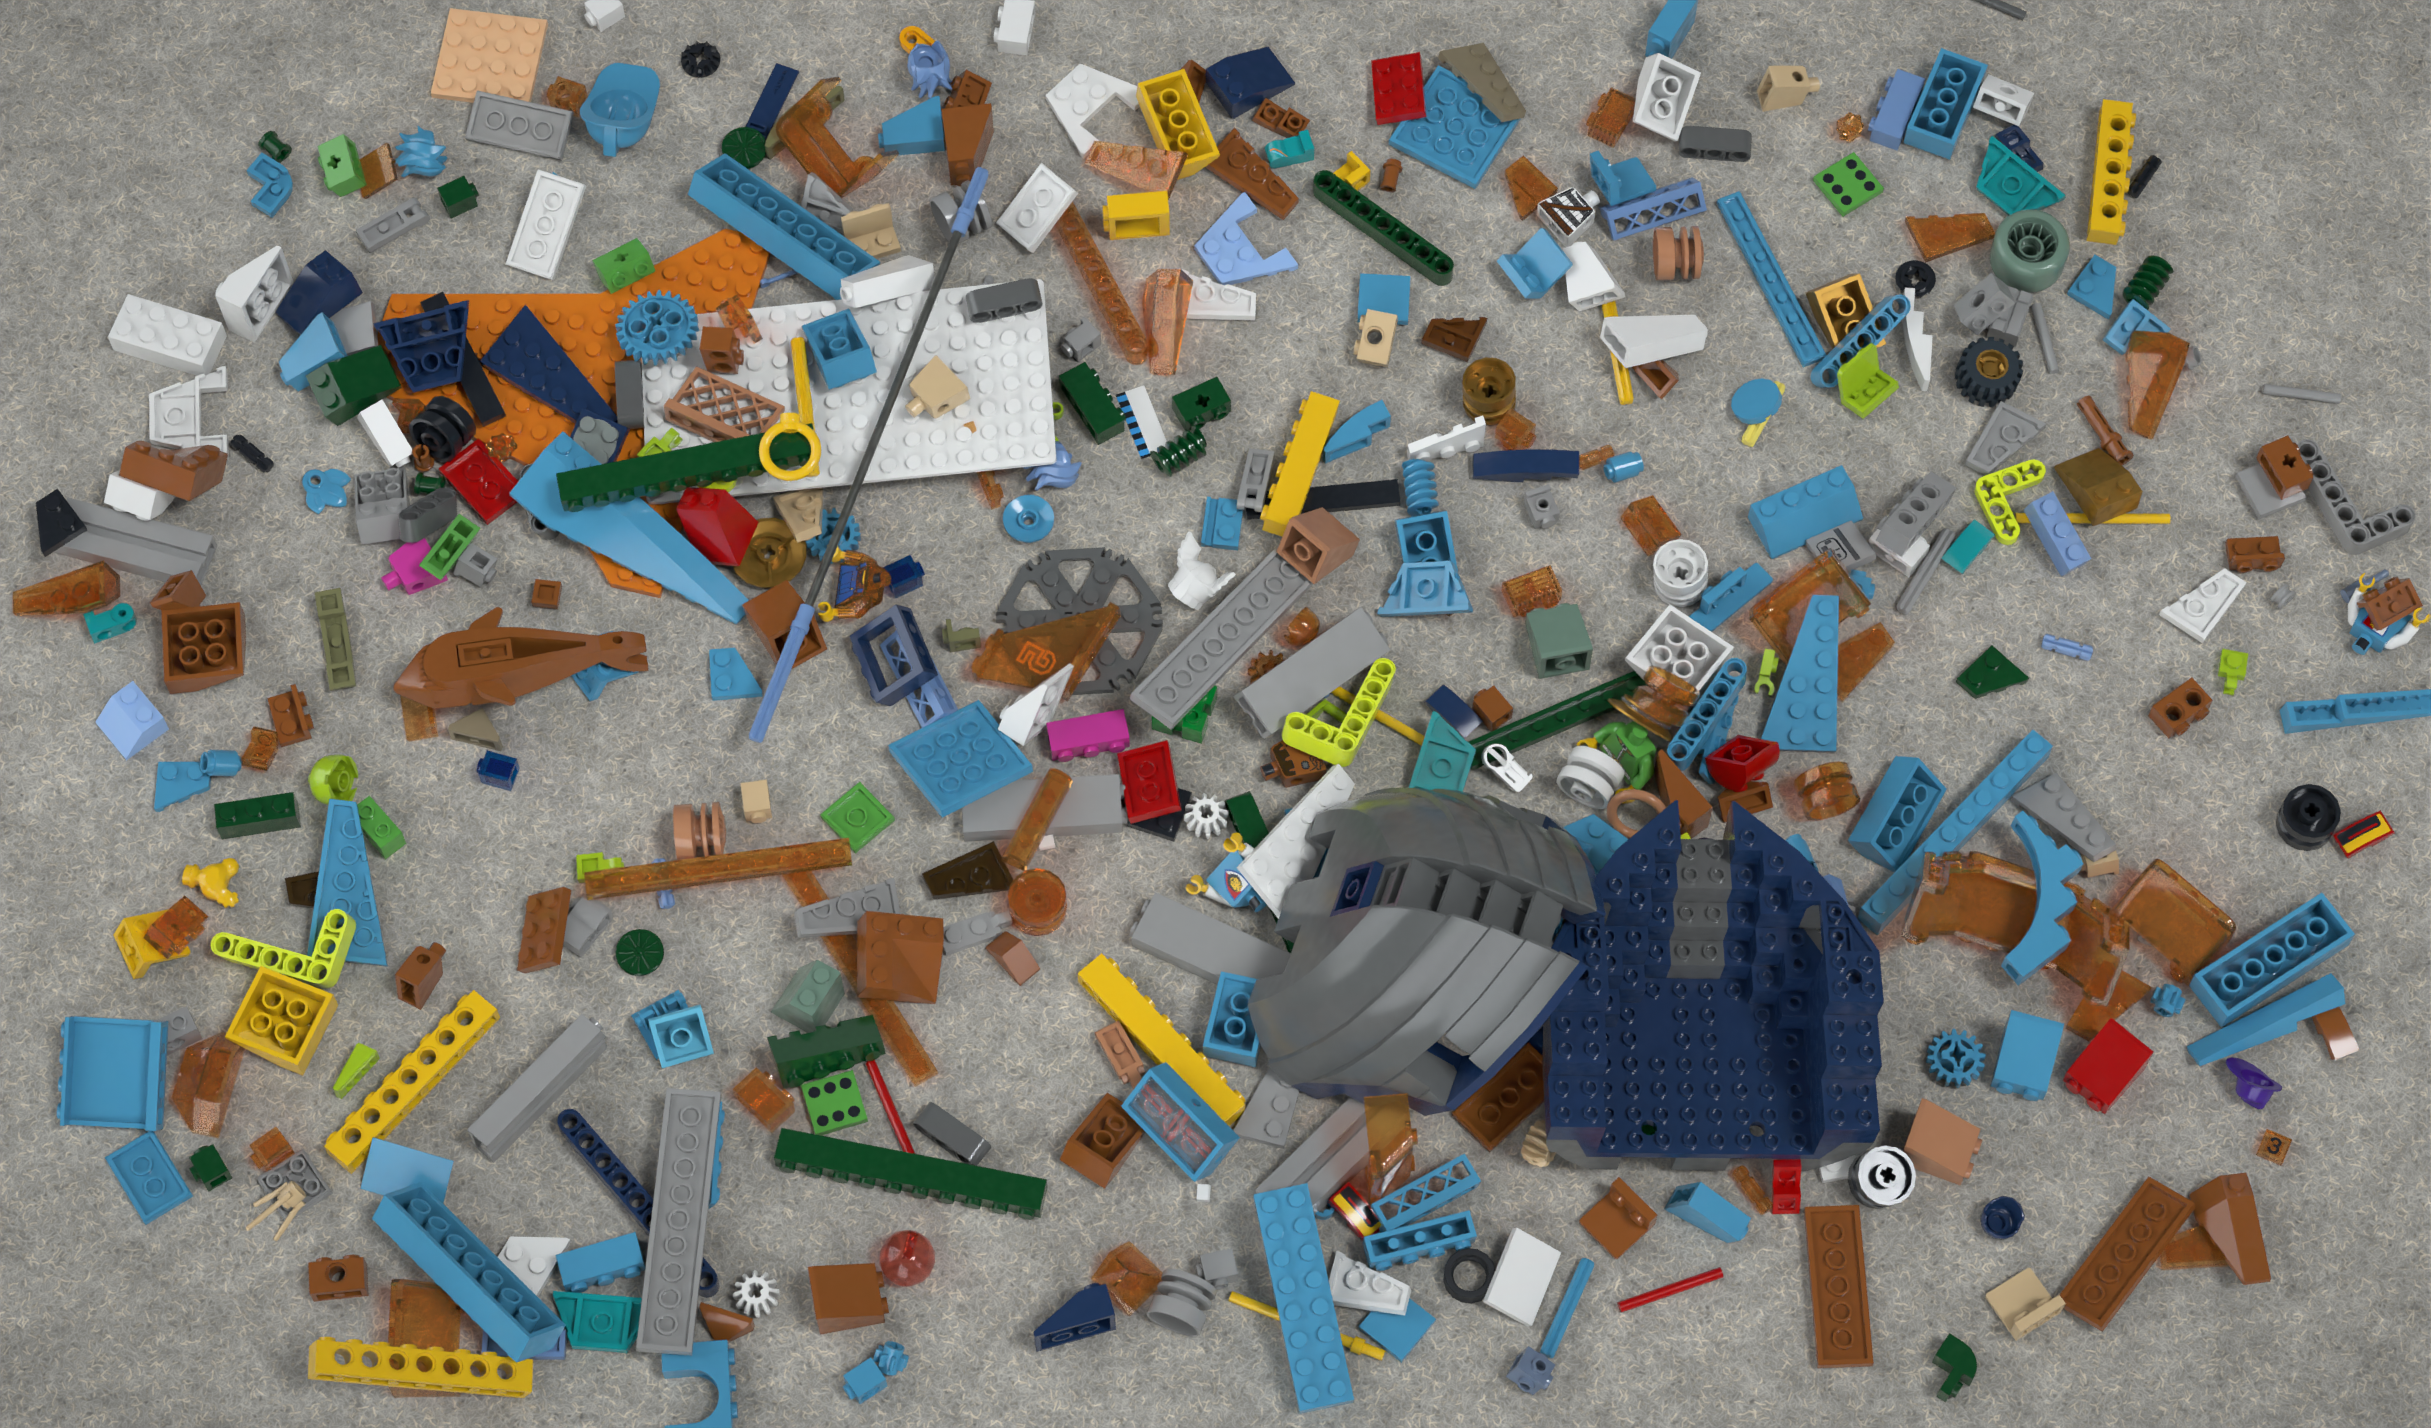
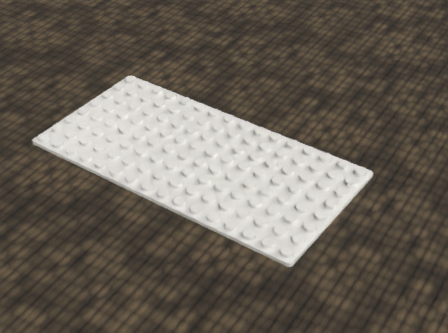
[640,279,1057,505]

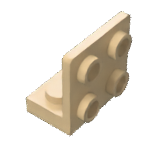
[841,203,901,259]
[1985,1268,2066,1341]

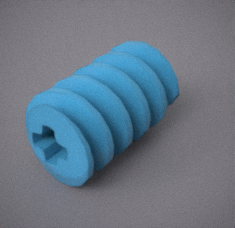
[1402,459,1439,516]

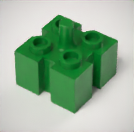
[1152,686,1217,744]

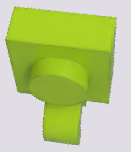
[637,428,683,457]
[1754,648,1779,697]
[2218,649,2248,695]
[576,852,625,883]

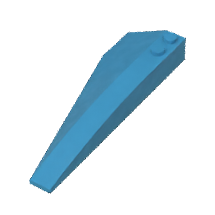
[509,432,749,625]

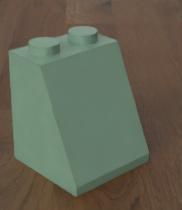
[1525,603,1593,679]
[771,960,845,1033]

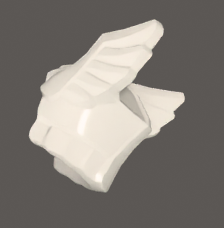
[1168,532,1236,610]

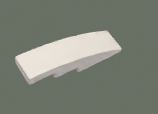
[1902,287,1933,391]

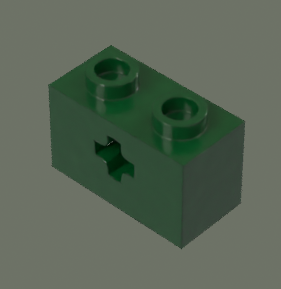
[1172,376,1231,431]

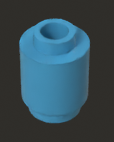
[1604,451,1644,483]
[200,750,242,777]

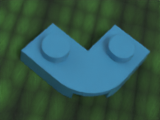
[246,152,293,218]

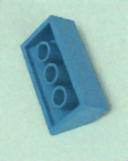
[1748,465,1863,559]
[1848,756,1947,873]

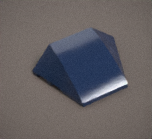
[373,300,469,393]

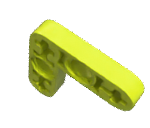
[1974,459,2046,545]

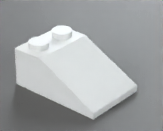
[1633,53,1701,142]
[104,470,176,521]
[998,663,1074,746]

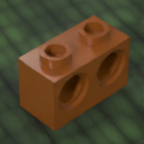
[699,326,744,374]
[2148,677,2213,739]

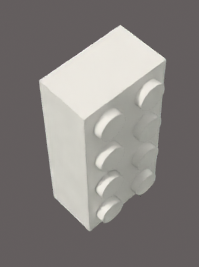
[108,294,227,376]

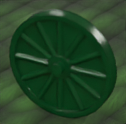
[721,127,766,169]
[615,929,664,976]

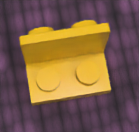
[113,909,191,979]

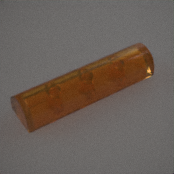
[1001,768,1073,872]

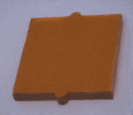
[360,143,398,199]

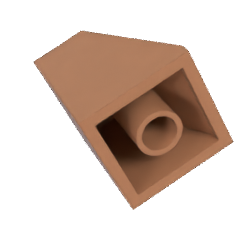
[1276,507,1360,584]
[1903,1098,1982,1185]

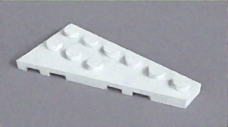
[1237,764,1355,919]

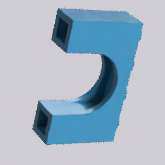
[661,1340,738,1428]

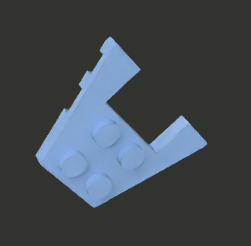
[1194,192,1298,285]

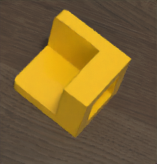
[1333,151,1371,191]

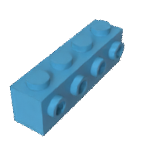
[1362,1210,1477,1271]

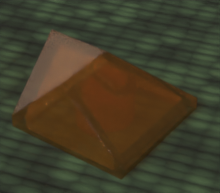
[1091,1241,1163,1317]

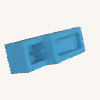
[1323,400,1391,464]

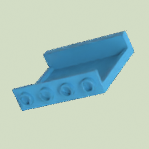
[57,1016,169,1131]

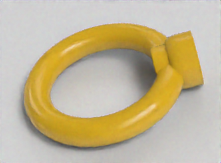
[759,413,821,481]

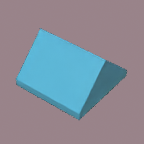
[648,1005,714,1068]

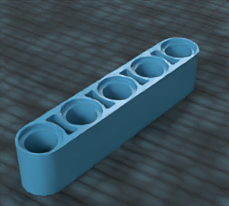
[1811,294,1911,388]
[1667,658,1747,771]

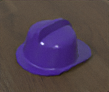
[2225,1057,2282,1109]

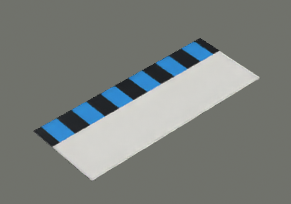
[1116,386,1167,459]

